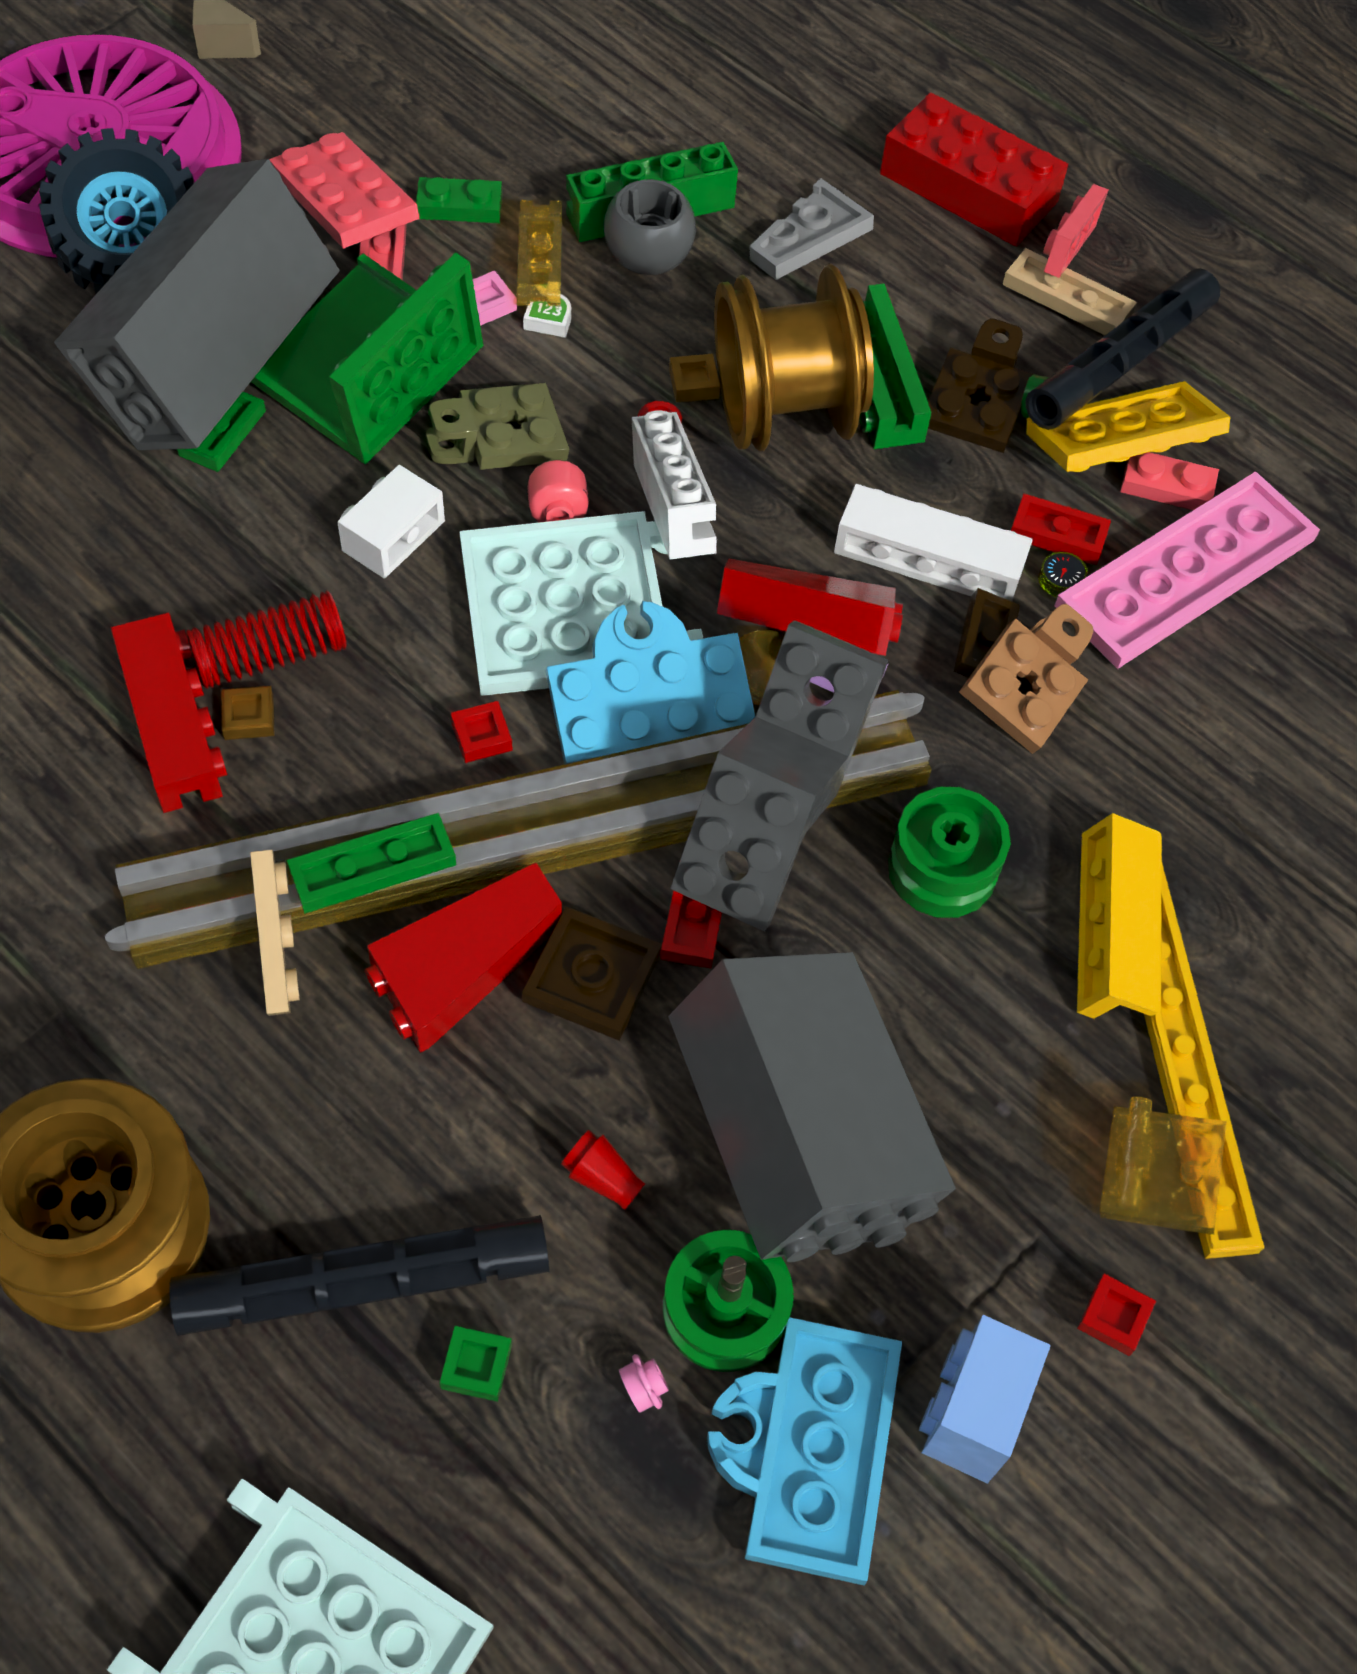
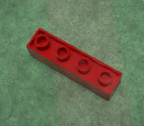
[111,612,227,813]

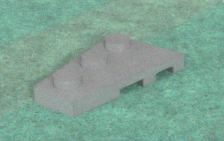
[750,178,874,280]

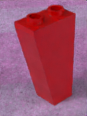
[717,558,903,656]
[364,862,562,1053]

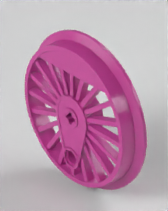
[0,35,242,258]

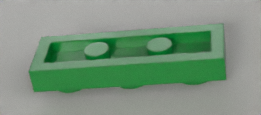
[287,812,456,914]

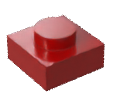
[451,701,513,763]
[1077,1274,1156,1356]

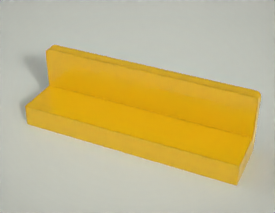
[1077,813,1162,1019]

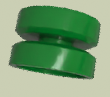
[888,787,1011,918]

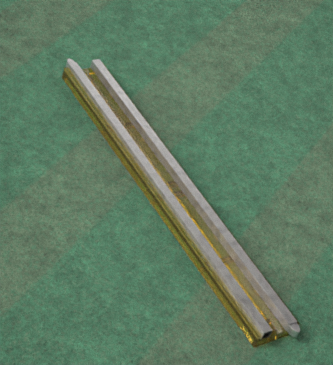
[105,690,932,969]

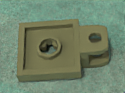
[425,383,569,470]

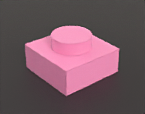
[473,270,517,326]

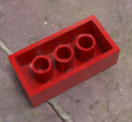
[880,92,1069,247]

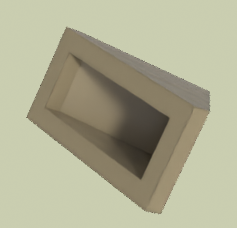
[192,0,261,59]

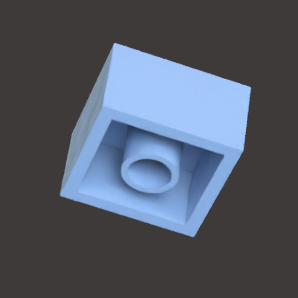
[919,1315,1051,1484]

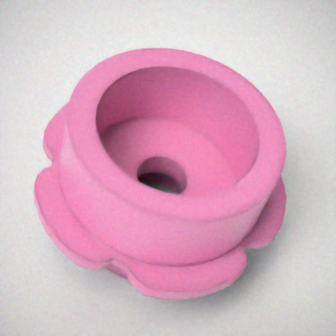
[619,1354,669,1413]

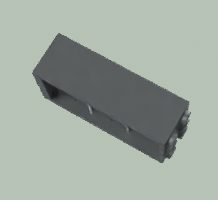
[54,158,340,450]

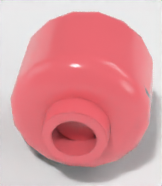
[527,460,589,523]

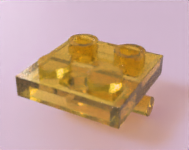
[1100,1097,1227,1235]

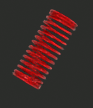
[186,590,347,690]

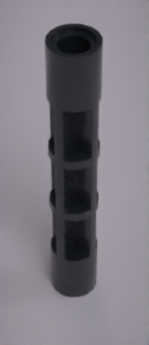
[1025,268,1220,430]
[169,1215,550,1336]

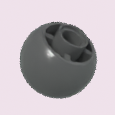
[604,179,696,275]

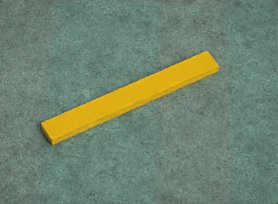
[1144,865,1264,1259]

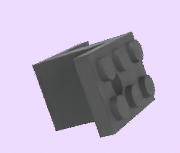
[670,620,889,932]

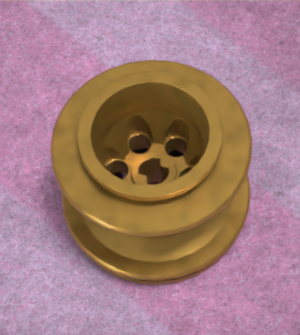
[714,264,874,451]
[0,1078,210,1333]

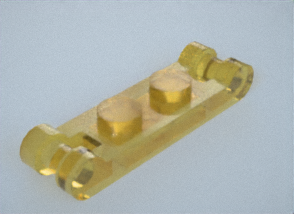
[517,200,562,307]

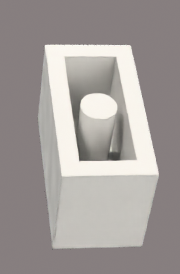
[337,464,445,579]

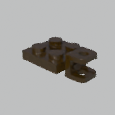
[928,318,1033,453]

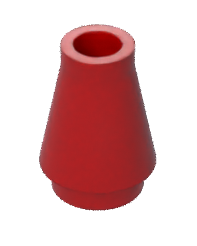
[561,1130,646,1210]

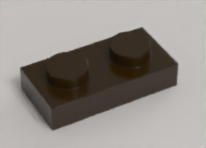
[953,588,1020,678]

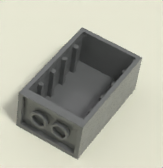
[668,952,956,1262]

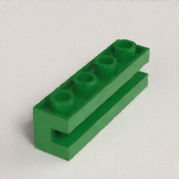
[566,141,738,242]
[859,283,932,449]

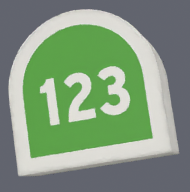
[523,292,571,337]

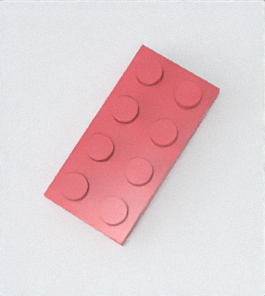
[269,132,419,249]

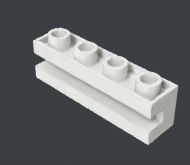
[632,410,716,559]
[834,484,1033,601]

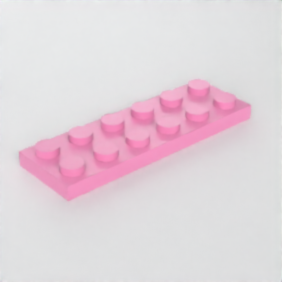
[1054,471,1320,669]

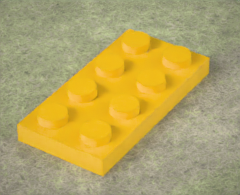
[1026,381,1230,472]

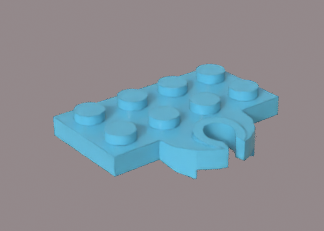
[545,601,755,766]
[707,1317,902,1585]

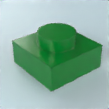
[439,1326,512,1402]

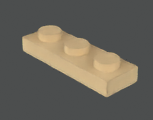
[1003,248,1137,335]
[250,850,300,1016]

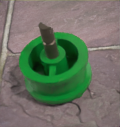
[663,1230,794,1372]

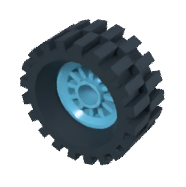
[39,128,194,294]

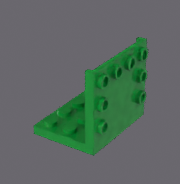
[251,252,484,465]

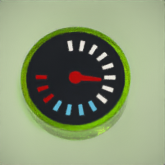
[1038,552,1087,597]

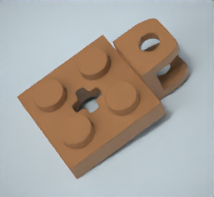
[959,604,1093,754]

